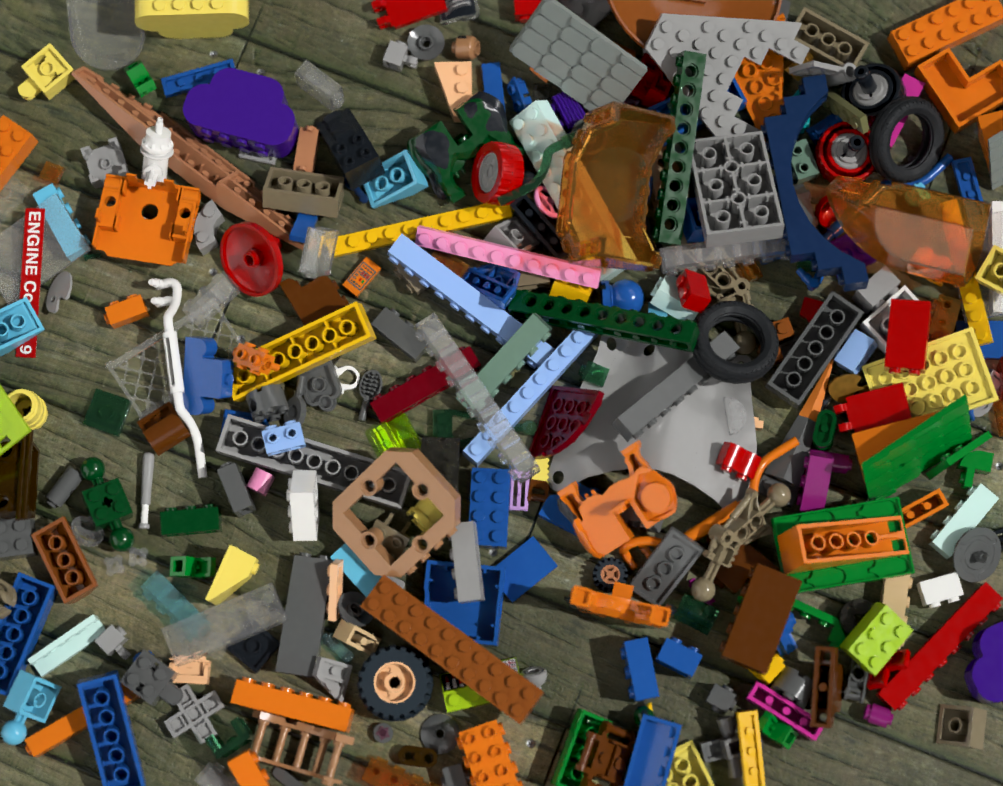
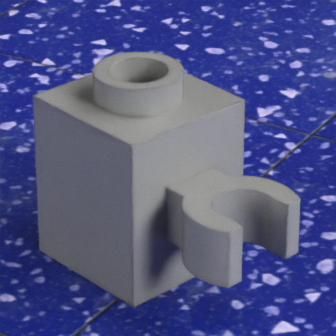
[383,40,418,72]
[95,624,131,660]

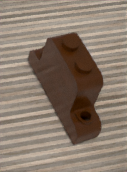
[280,275,349,326]
[810,646,844,728]

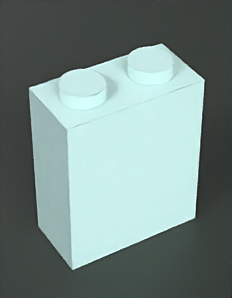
[650,272,698,321]

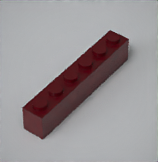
[370,346,482,426]

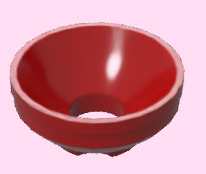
[815,193,846,227]

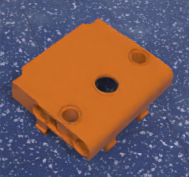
[92,173,201,266]

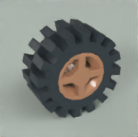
[592,557,628,593]

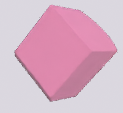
[247,467,275,497]

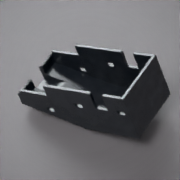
[316,108,385,190]

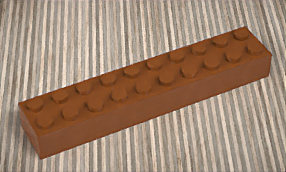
[360,575,545,726]

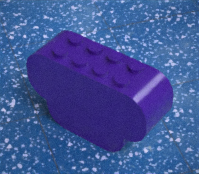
[183,68,299,158]
[964,621,1003,704]

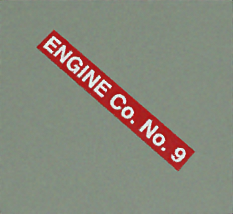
[16,208,45,358]

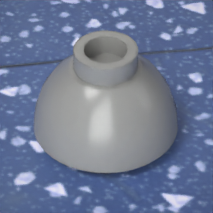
[520,667,547,689]

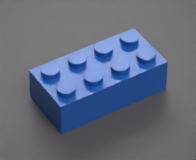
[469,467,511,549]

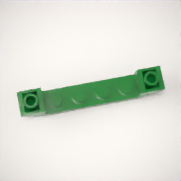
[736,595,846,651]

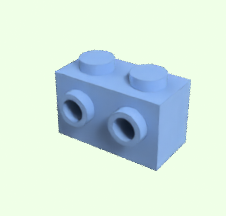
[834,329,878,374]
[261,420,306,456]

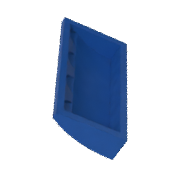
[624,713,682,786]

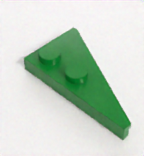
[926,431,993,480]

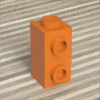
[104,294,150,329]

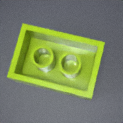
[839,602,913,676]

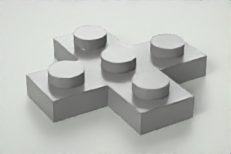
[164,683,225,745]

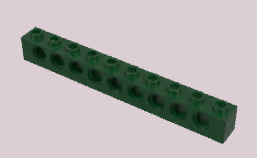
[652,50,707,246]
[508,289,700,352]

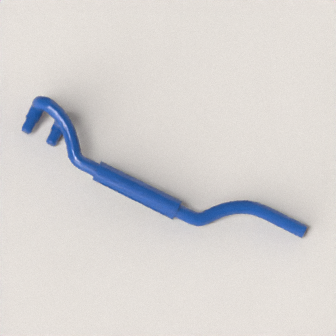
[796,154,954,291]

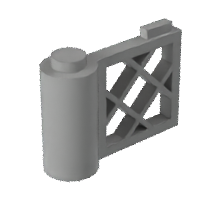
[789,60,856,88]

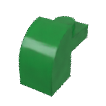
[124,60,157,97]
[956,451,994,490]
[170,556,216,579]
[758,710,799,750]

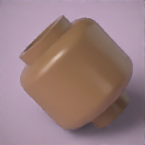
[452,35,480,60]

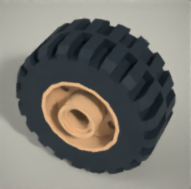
[357,645,433,722]

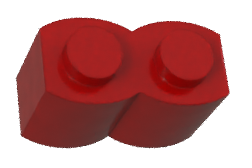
[716,442,762,481]

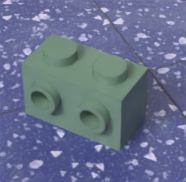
[791,139,820,185]

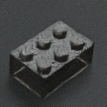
[421,437,461,492]

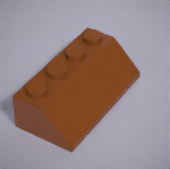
[31,516,98,604]

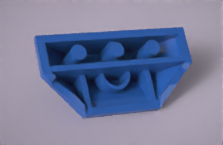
[462,263,521,310]

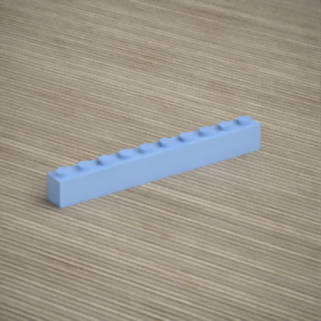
[387,234,554,369]
[463,330,598,468]

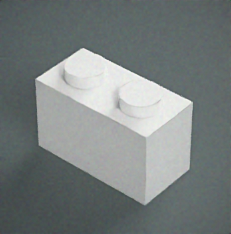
[916,572,964,609]

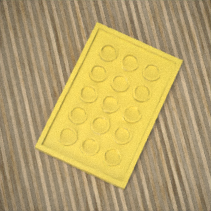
[861,327,999,418]

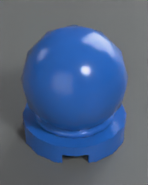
[601,279,645,319]

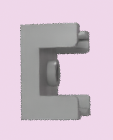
[80,137,129,189]

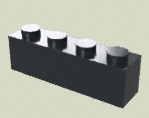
[510,193,574,260]

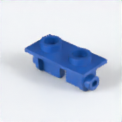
[507,77,532,114]
[806,114,843,146]

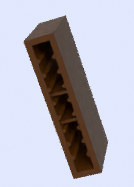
[718,563,802,675]

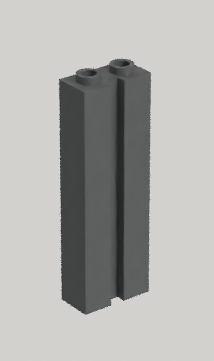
[275,552,333,678]

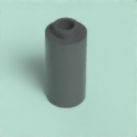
[45,466,84,508]

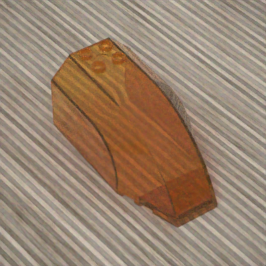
[826,176,991,288]

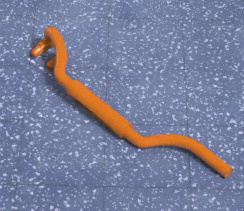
[619,436,799,570]

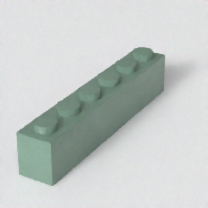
[456,313,553,414]

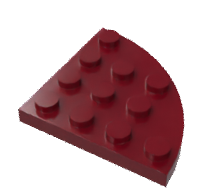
[526,385,605,460]

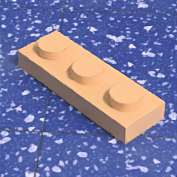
[326,559,344,622]

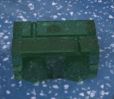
[672,593,720,636]

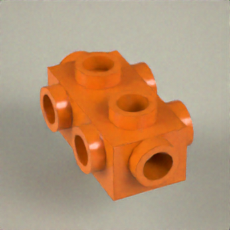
[232,341,280,376]

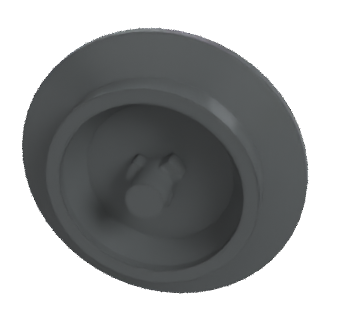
[953,527,1001,582]

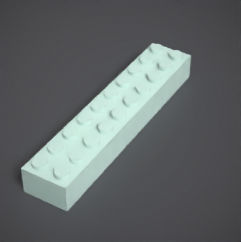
[509,100,637,282]

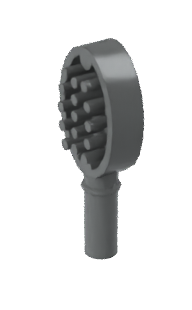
[358,370,383,422]
[284,376,307,425]

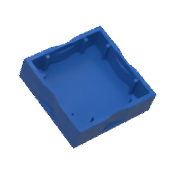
[424,560,506,647]

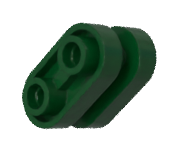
[813,409,837,452]

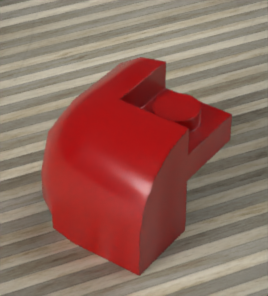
[630,53,672,107]

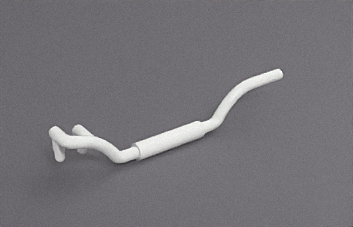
[148,278,208,479]

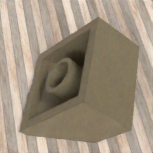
[936,704,987,750]

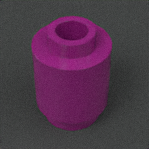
[863,703,894,728]

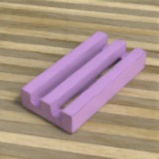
[509,472,530,512]

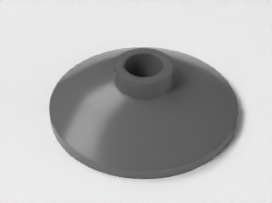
[407,24,445,61]
[337,591,373,627]
[420,714,460,754]

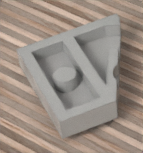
[312,656,353,702]

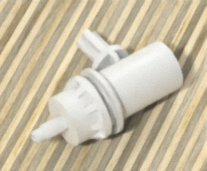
[140,117,174,189]

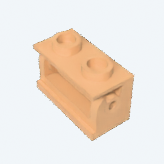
[169,655,211,685]

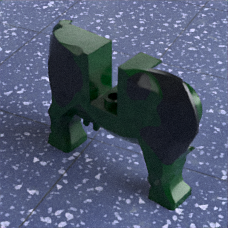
[407,91,526,204]

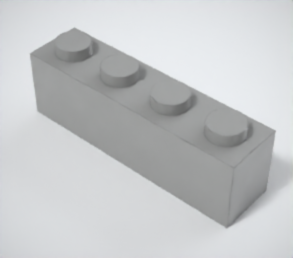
[448,521,485,604]

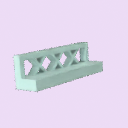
[27,614,106,677]

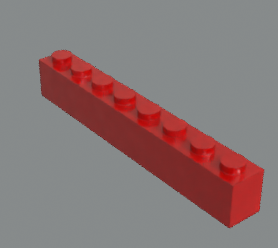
[875,582,1003,711]

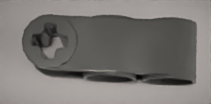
[842,657,868,704]

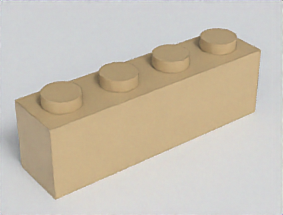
[880,575,913,651]

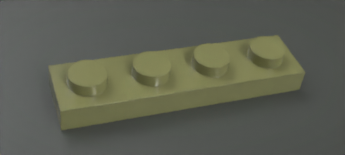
[822,88,870,134]

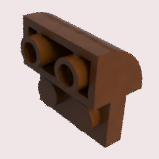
[137,402,191,456]

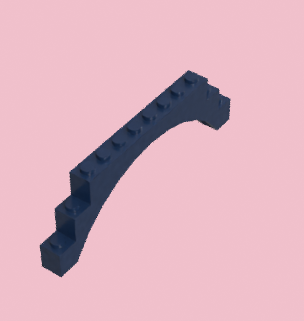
[760,74,869,292]

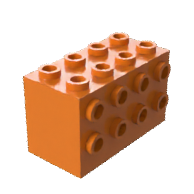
[456,720,523,786]

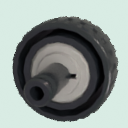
[841,63,907,128]

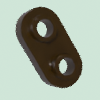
[398,745,438,768]

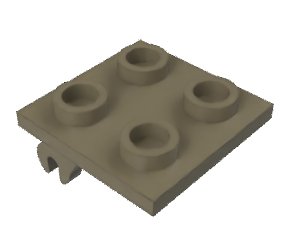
[368,512,412,560]

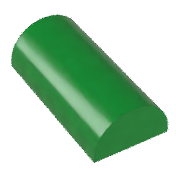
[550,708,613,786]

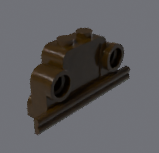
[0,429,40,521]

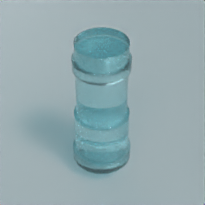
[322,633,355,664]

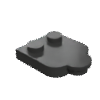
[296,360,342,412]

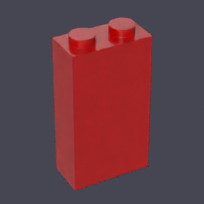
[884,299,932,376]

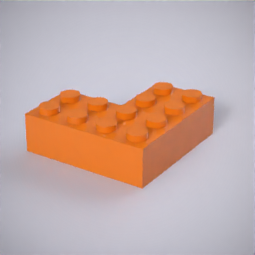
[913,47,1003,134]

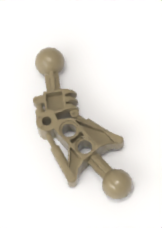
[670,232,757,354]
[691,483,791,602]

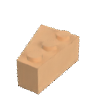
[434,61,472,123]

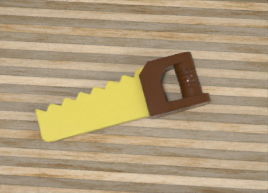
[527,458,549,503]

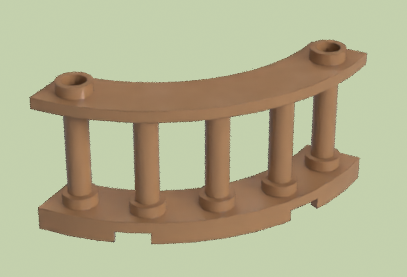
[241,709,355,786]

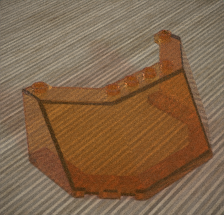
[555,101,676,272]

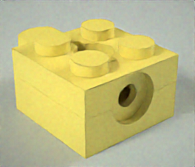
[18,43,75,101]

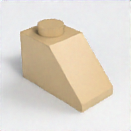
[332,619,381,655]

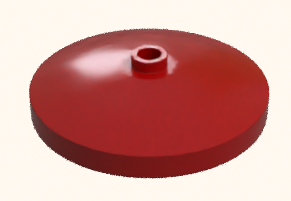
[220,221,283,297]

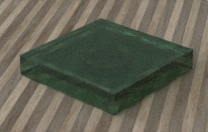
[83,388,133,437]

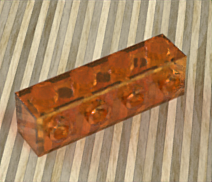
[928,294,962,342]
[361,756,440,786]

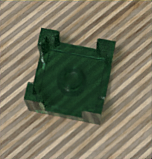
[204,717,255,760]

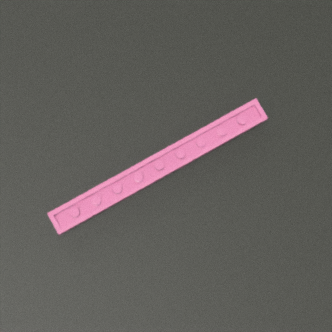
[415,225,602,289]

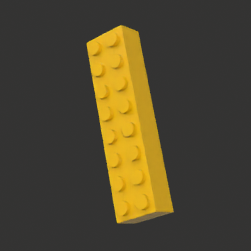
[232,301,377,402]

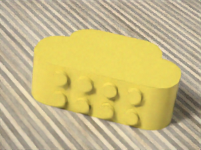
[135,0,249,39]

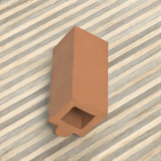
[293,126,321,173]

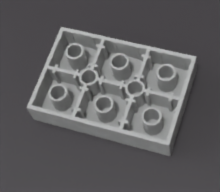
[690,131,784,248]

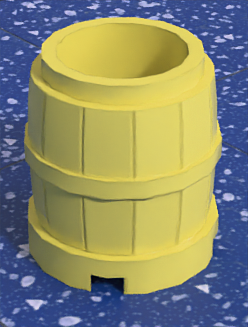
[8,389,48,430]
[406,498,444,532]

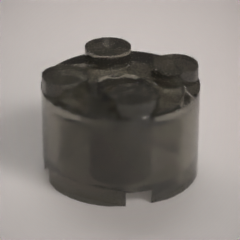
[837,598,873,637]

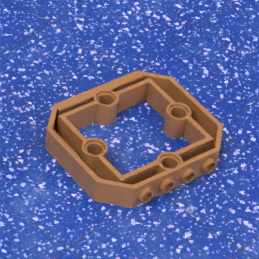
[333,447,461,577]

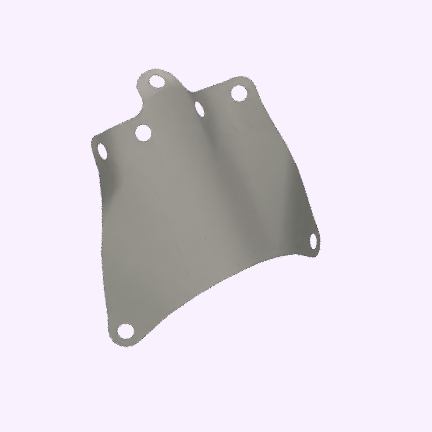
[547,317,757,508]

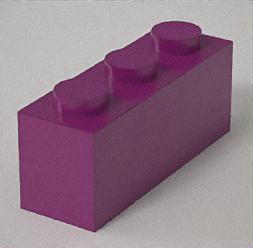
[796,451,834,512]

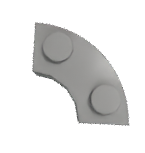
[194,200,225,256]

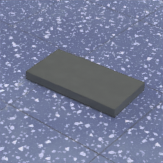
[628,526,704,606]

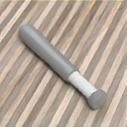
[138,452,155,529]

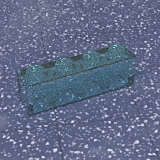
[141,570,214,643]

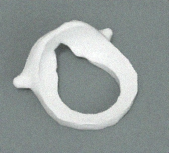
[334,366,360,394]

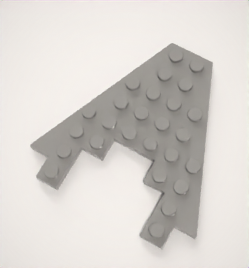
[644,13,810,138]

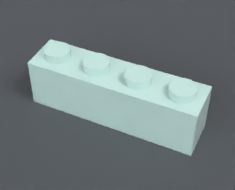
[929,483,999,559]

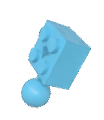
[1,669,62,745]

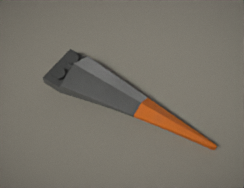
[758,359,834,508]

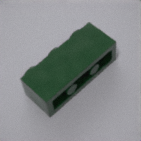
[160,504,222,537]

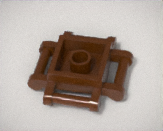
[574,720,638,786]

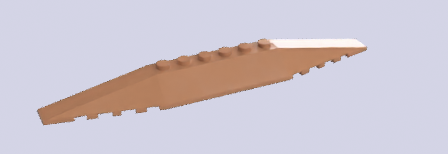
[71,66,316,251]

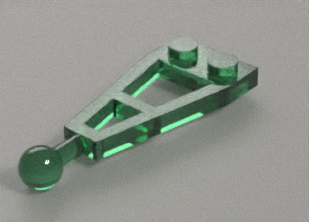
[433,409,537,449]

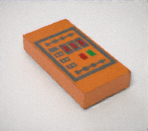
[342,256,381,297]

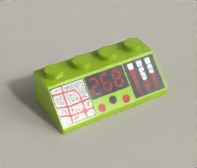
[440,657,520,713]

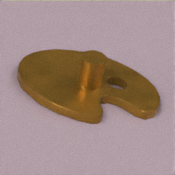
[828,373,870,404]

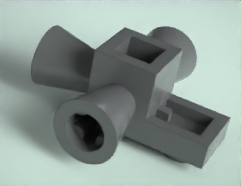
[699,715,763,778]

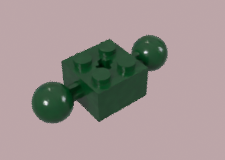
[80,457,134,552]

